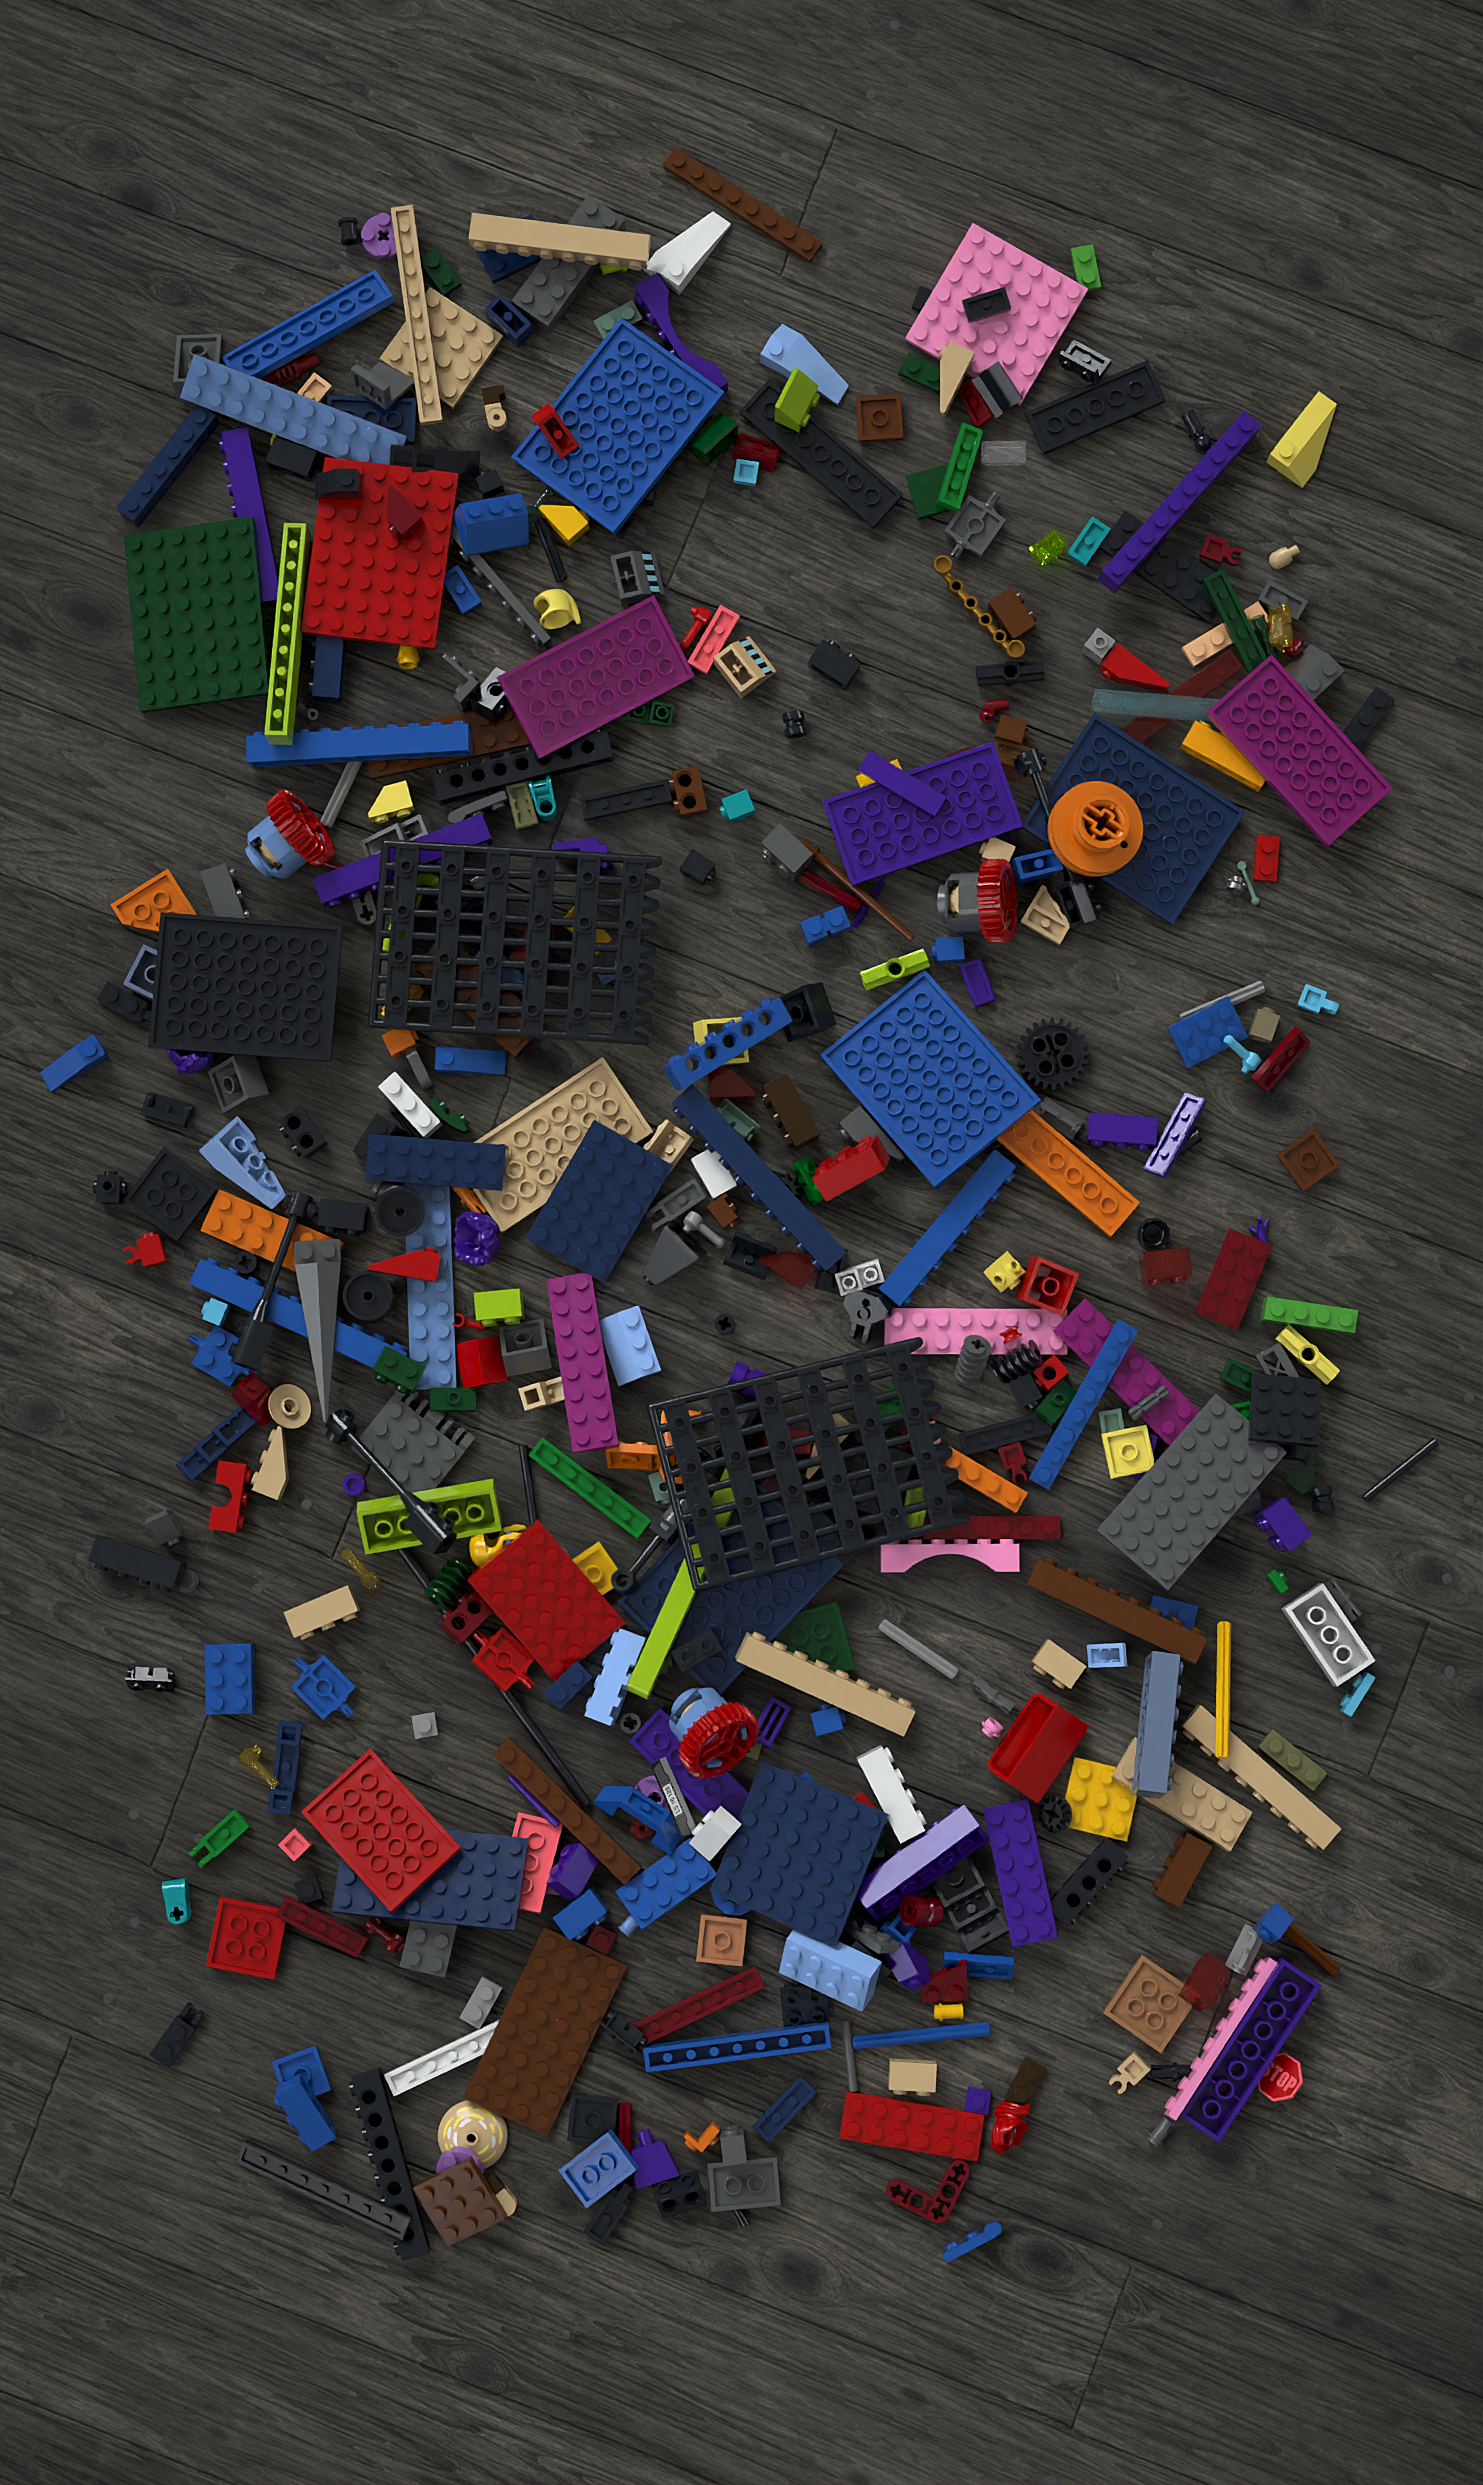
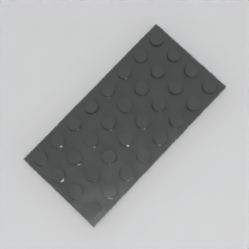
[1096,1393,1287,1592]

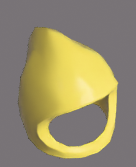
[534,589,581,630]

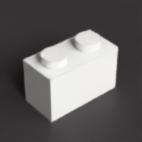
[691,1150,737,1201]
[689,1806,741,1861]

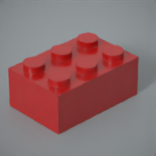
[812,1134,890,1202]

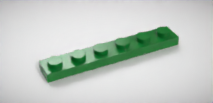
[529,1437,652,1539]

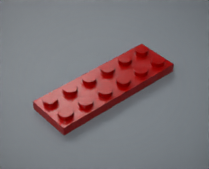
[839,2091,985,2161]

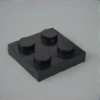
[567,2092,618,2144]

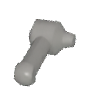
[683,1211,725,1248]

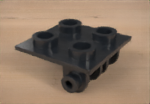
[779,1983,830,2027]

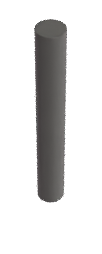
[841,2020,858,2092]

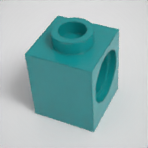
[719,789,755,824]

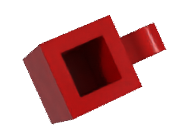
[123,1232,169,1268]

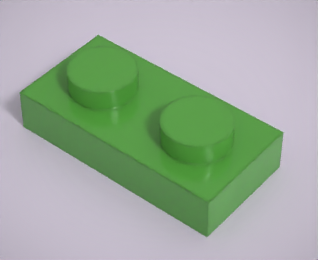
[1070,244,1101,292]

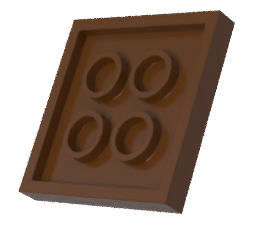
[412,2156,507,2247]

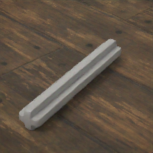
[320,761,363,828]
[1180,981,1265,1020]
[878,1619,959,1679]

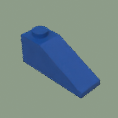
[40,1035,110,1092]
[435,1047,506,1075]

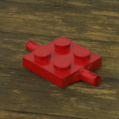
[471,1627,535,1692]

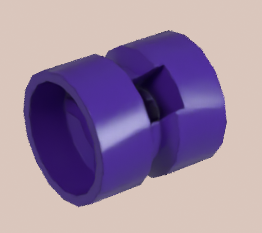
[728,1361,767,1400]

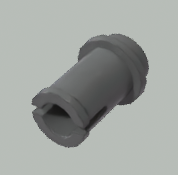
[1147,2117,1175,2148]

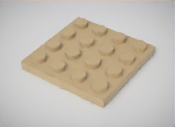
[379,287,504,410]

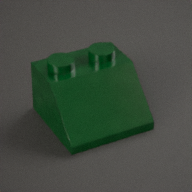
[687,412,738,467]

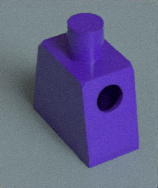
[631,2128,680,2189]

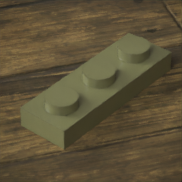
[1258,1729,1327,1791]

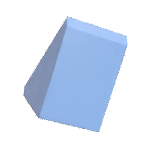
[1087,1642,1127,1668]

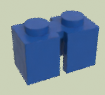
[800,906,851,947]

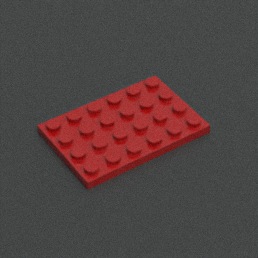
[467,1520,626,1682]
[301,1749,462,1913]

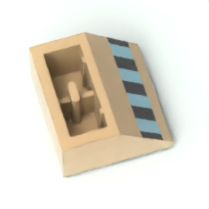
[713,636,776,698]

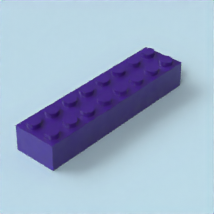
[1179,1956,1322,2143]

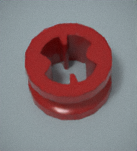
[999,1325,1022,1344]

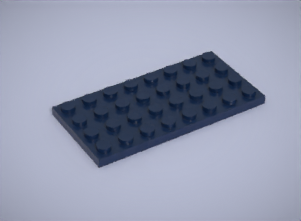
[332,1830,529,1932]

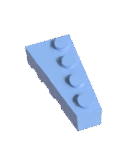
[584,1628,648,1726]

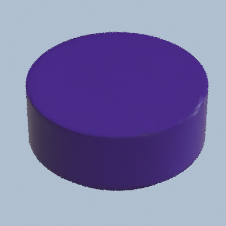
[342,1473,366,1496]

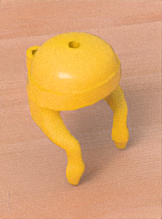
[469,1524,526,1567]

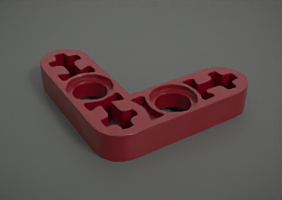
[886,2158,970,2224]

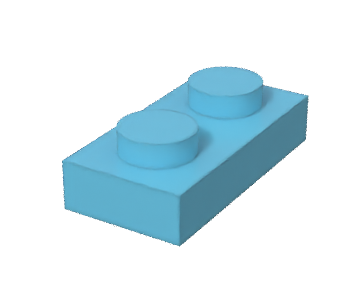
[1340,1672,1375,1717]

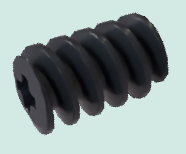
[991,1340,1042,1384]

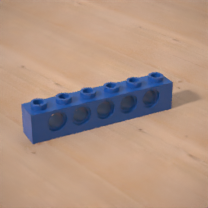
[662,997,793,1091]

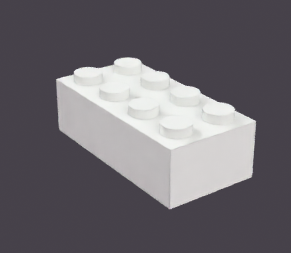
[1281,1583,1375,1686]
[856,1745,927,1844]

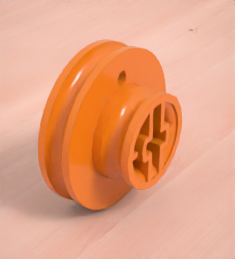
[1048,781,1143,877]

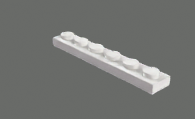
[384,2020,499,2096]

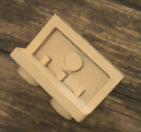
[643,1119,694,1176]

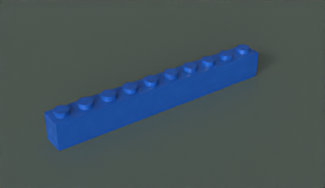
[246,721,473,767]
[189,1257,410,1367]

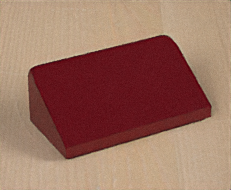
[732,433,781,472]

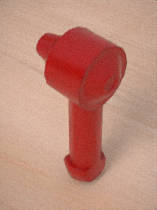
[680,607,713,650]

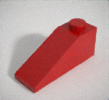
[1099,643,1170,693]
[368,1247,442,1283]

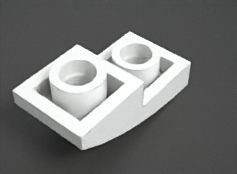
[835,1259,885,1296]

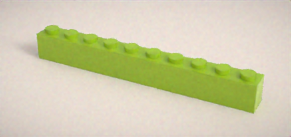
[264,523,311,745]

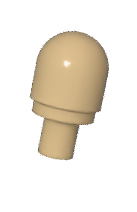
[1269,545,1300,569]

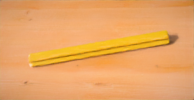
[1215,1621,1231,1758]

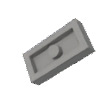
[460,1976,503,2029]

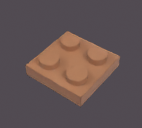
[696,1914,747,1966]

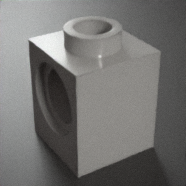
[1082,628,1115,665]

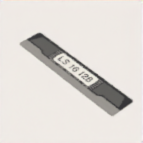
[650,1757,696,1841]

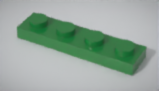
[936,422,983,512]

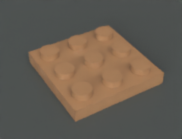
[1103,1954,1200,2053]

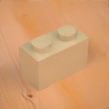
[1031,1639,1086,1689]
[888,2058,937,2096]

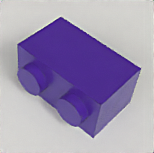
[546,1843,599,1900]

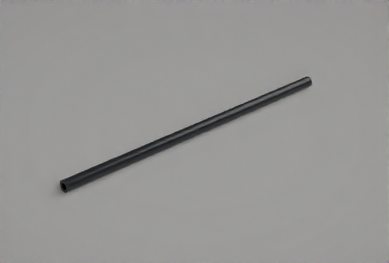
[395,1547,592,1808]

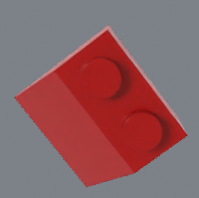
[1015,1256,1080,1316]

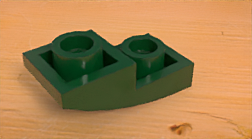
[624,700,674,728]
[427,1097,470,1134]

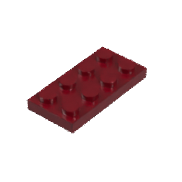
[1194,1228,1272,1330]

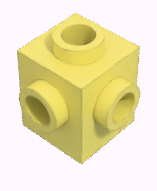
[983,1251,1025,1292]

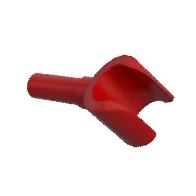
[452,1313,485,1330]

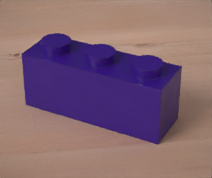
[1086,1112,1158,1151]

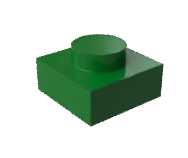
[1265,1569,1289,1594]

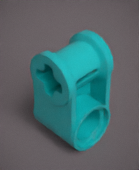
[528,776,557,822]
[162,1878,192,1924]

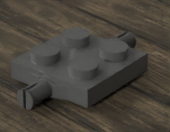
[944,493,1006,560]

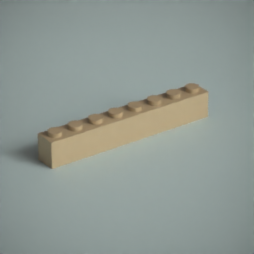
[468,213,651,270]
[735,1632,916,1736]
[1181,1704,1341,1850]

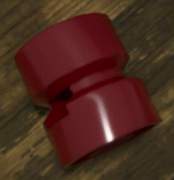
[899,1895,944,1927]

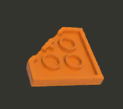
[110,869,197,933]

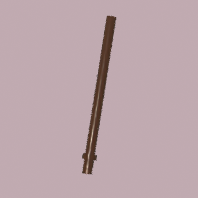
[801,839,915,942]

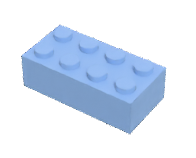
[779,1928,882,2012]

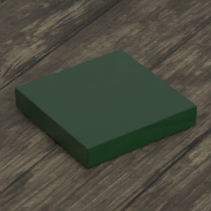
[906,464,961,520]

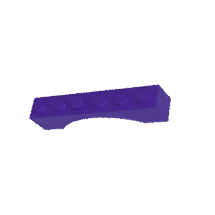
[634,273,728,392]

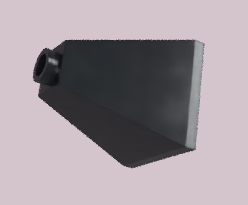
[642,1221,708,1286]

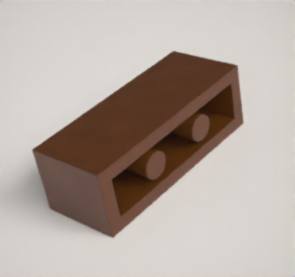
[1152,1831,1213,1908]

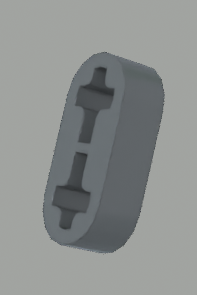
[352,890,376,926]
[405,1047,433,1090]

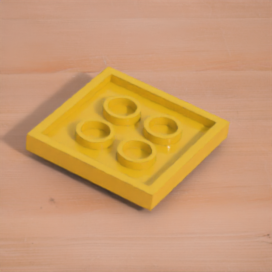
[1060,1757,1137,1842]

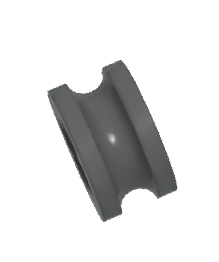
[620,1712,641,1734]

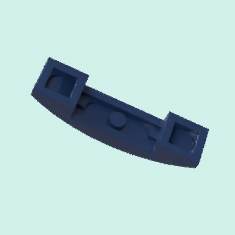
[267,1720,303,1815]

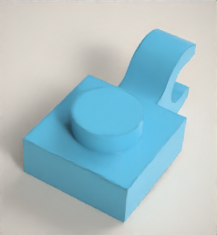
[1297,984,1339,1015]

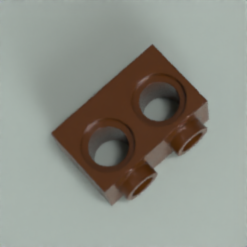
[668,766,708,819]

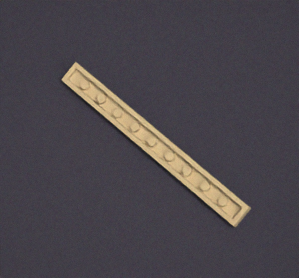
[391,205,443,425]

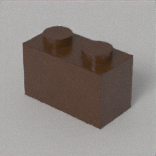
[988,588,1037,641]

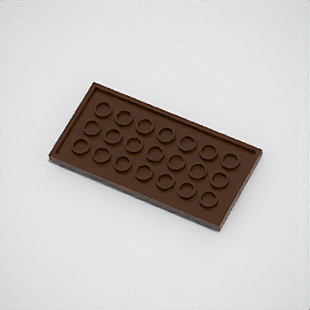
[463,1926,627,2136]

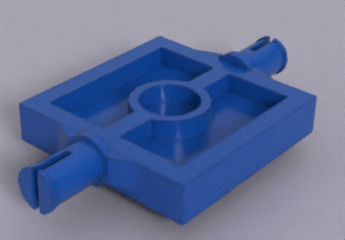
[188,1325,259,1388]
[291,1654,357,1720]

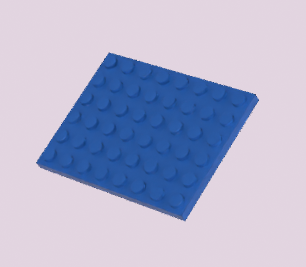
[511,318,726,535]
[820,970,1041,1189]

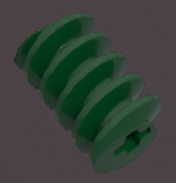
[424,1559,473,1610]

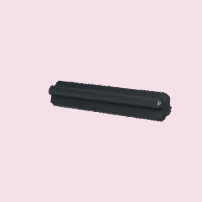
[535,518,567,582]

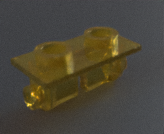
[1267,604,1293,653]

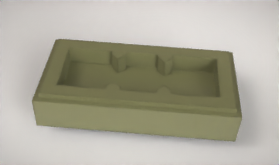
[505,781,539,831]

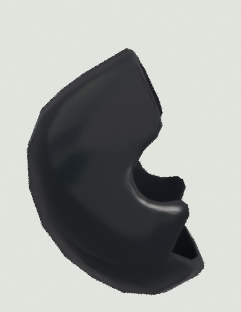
[1137,1218,1171,1253]

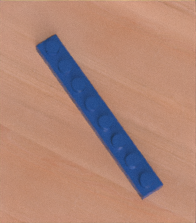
[1029,1319,1138,1490]

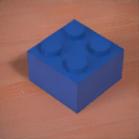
[553,1886,609,1941]

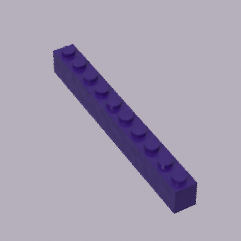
[1098,411,1261,594]

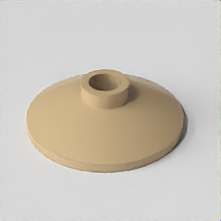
[268,1384,311,1429]

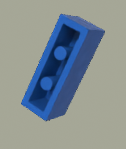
[274,2073,336,2152]

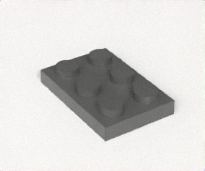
[707,2157,781,2212]

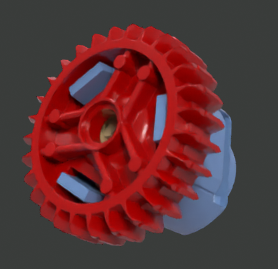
[245,790,335,879]
[669,1688,759,1779]

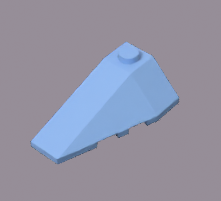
[760,324,849,405]

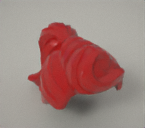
[990,2102,1030,2154]

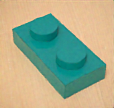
[1067,516,1111,567]

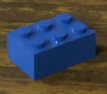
[205,1643,256,1715]

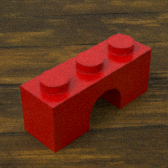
[208,1461,252,1533]

